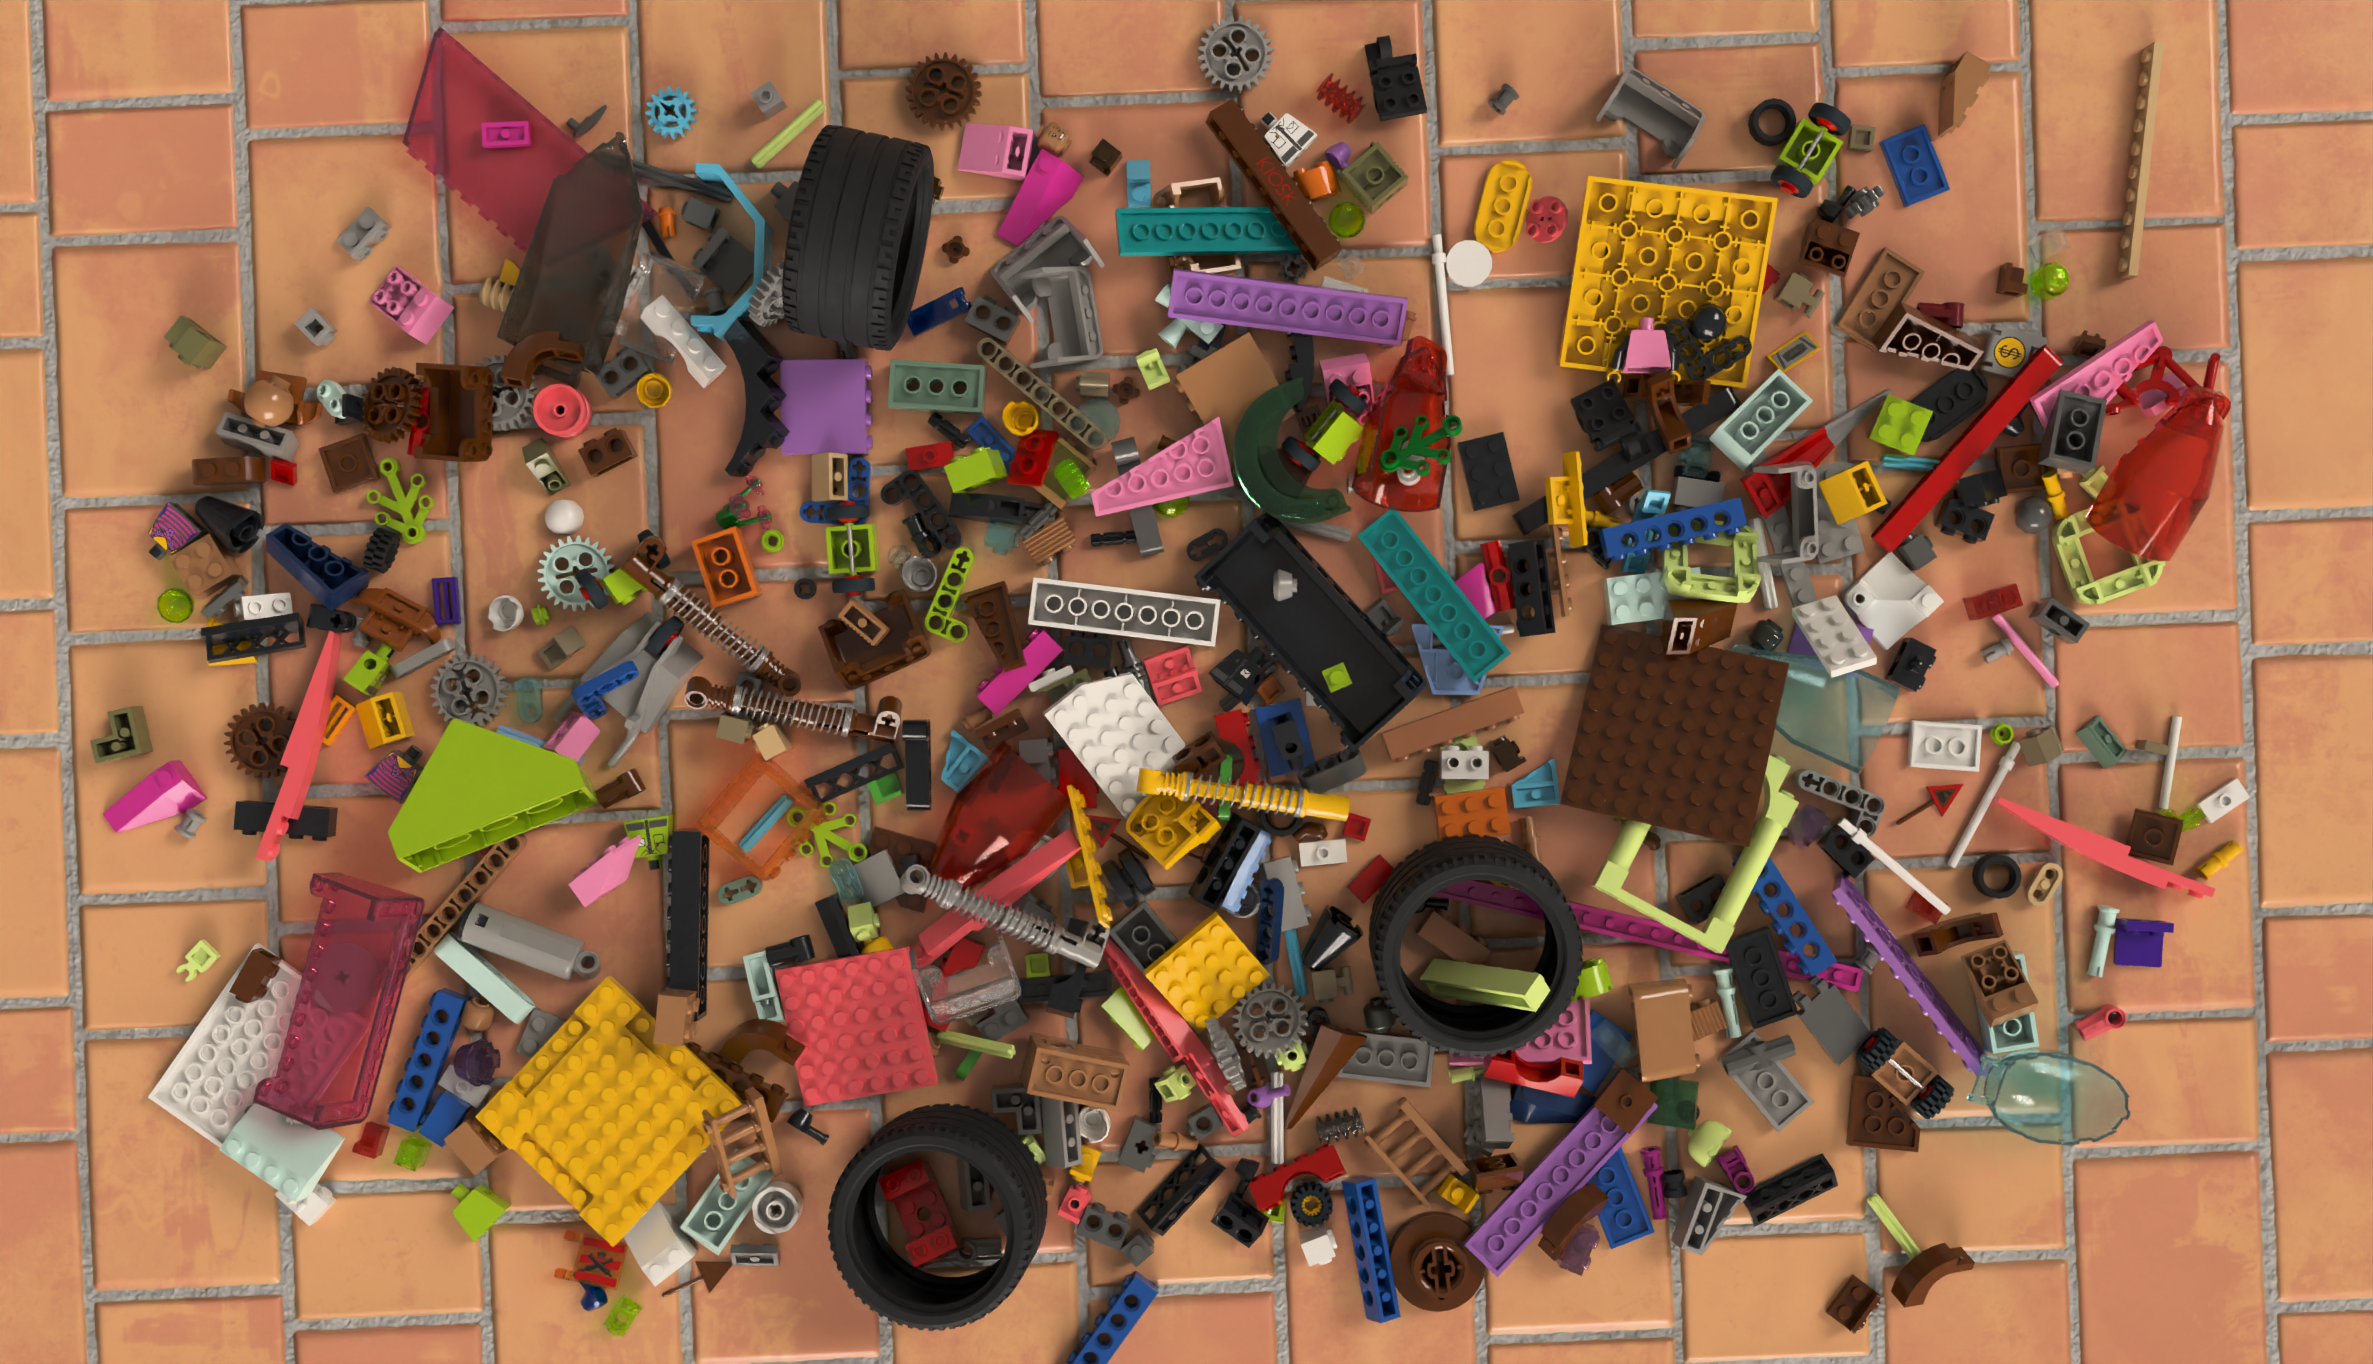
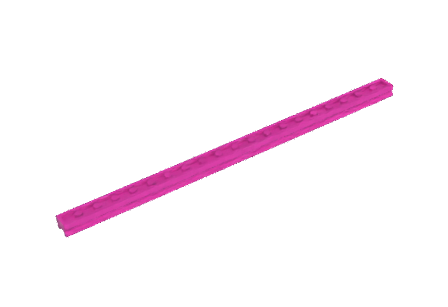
[1433,880,1863,992]

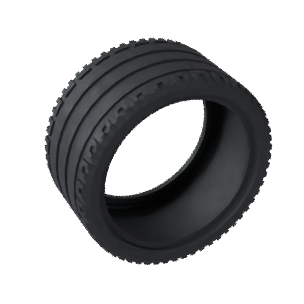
[782,125,934,351]
[1369,834,1583,1057]
[828,1103,1048,1331]

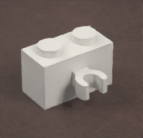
[275,1183,336,1226]

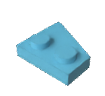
[941,730,989,794]
[1510,759,1560,810]

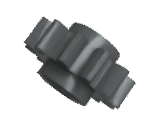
[1844,184,1885,219]

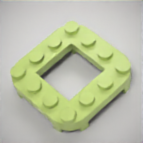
[2052,497,2165,605]
[1662,519,1761,603]

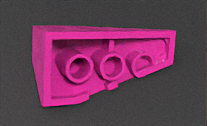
[997,149,1084,247]
[103,760,207,833]

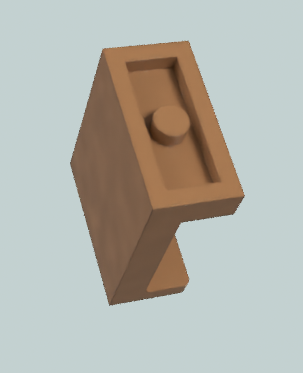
[1031,437,1097,511]

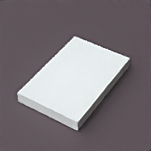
[1907,720,1982,772]

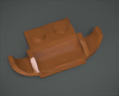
[227,370,323,427]
[352,587,441,652]

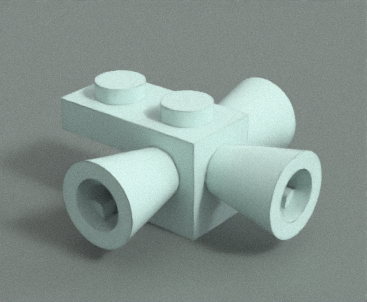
[1155,283,1224,349]

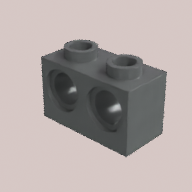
[964,295,1020,345]
[594,346,653,400]
[1076,1202,1131,1251]

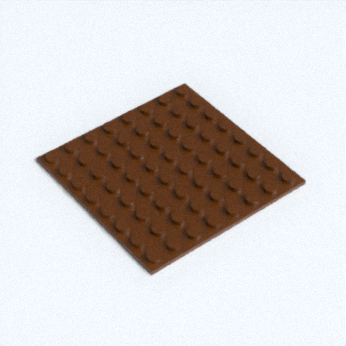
[1560,624,1789,847]

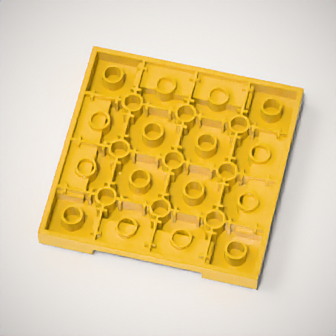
[1558,175,1778,388]
[475,976,744,1247]

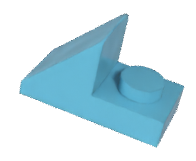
[1126,160,1151,208]

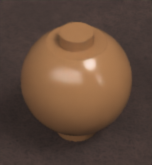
[244,374,294,428]

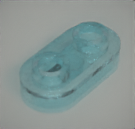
[516,676,543,723]
[829,858,864,904]

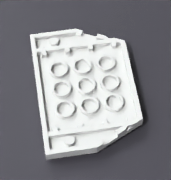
[1043,672,1186,820]

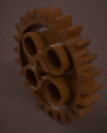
[905,52,982,131]
[360,367,424,444]
[224,702,296,779]

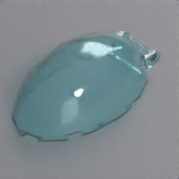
[1967,1048,2130,1146]

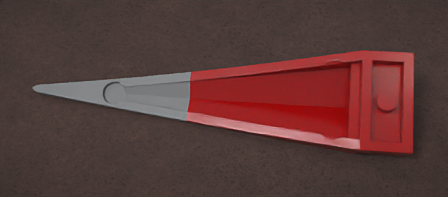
[1740,389,1892,519]

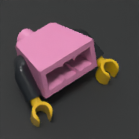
[1607,317,1681,383]

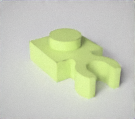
[176,939,221,982]

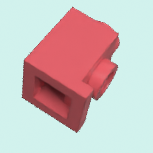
[1057,1184,1091,1224]

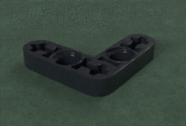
[1664,319,1752,380]

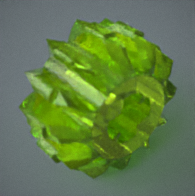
[1053,458,1090,499]

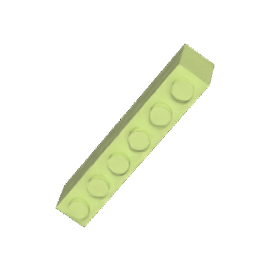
[1420,958,1550,1012]

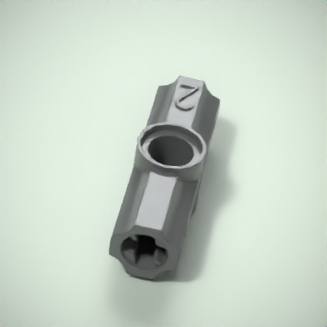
[1721,1035,1796,1076]

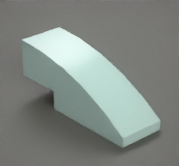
[743,951,786,1023]

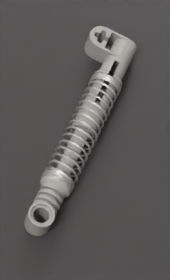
[900,864,1110,969]

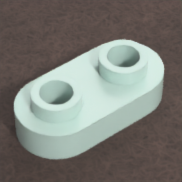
[317,380,346,419]

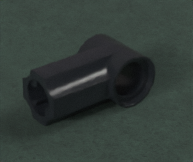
[765,934,815,967]

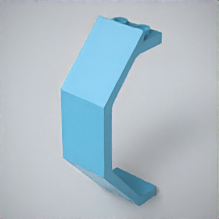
[690,163,773,341]

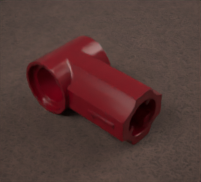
[1916,302,1965,329]

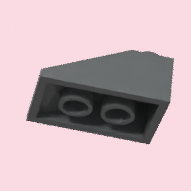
[2038,390,2107,474]

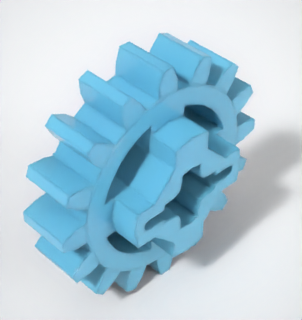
[645,86,698,139]

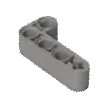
[1792,769,1885,837]

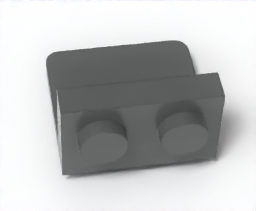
[692,227,754,296]

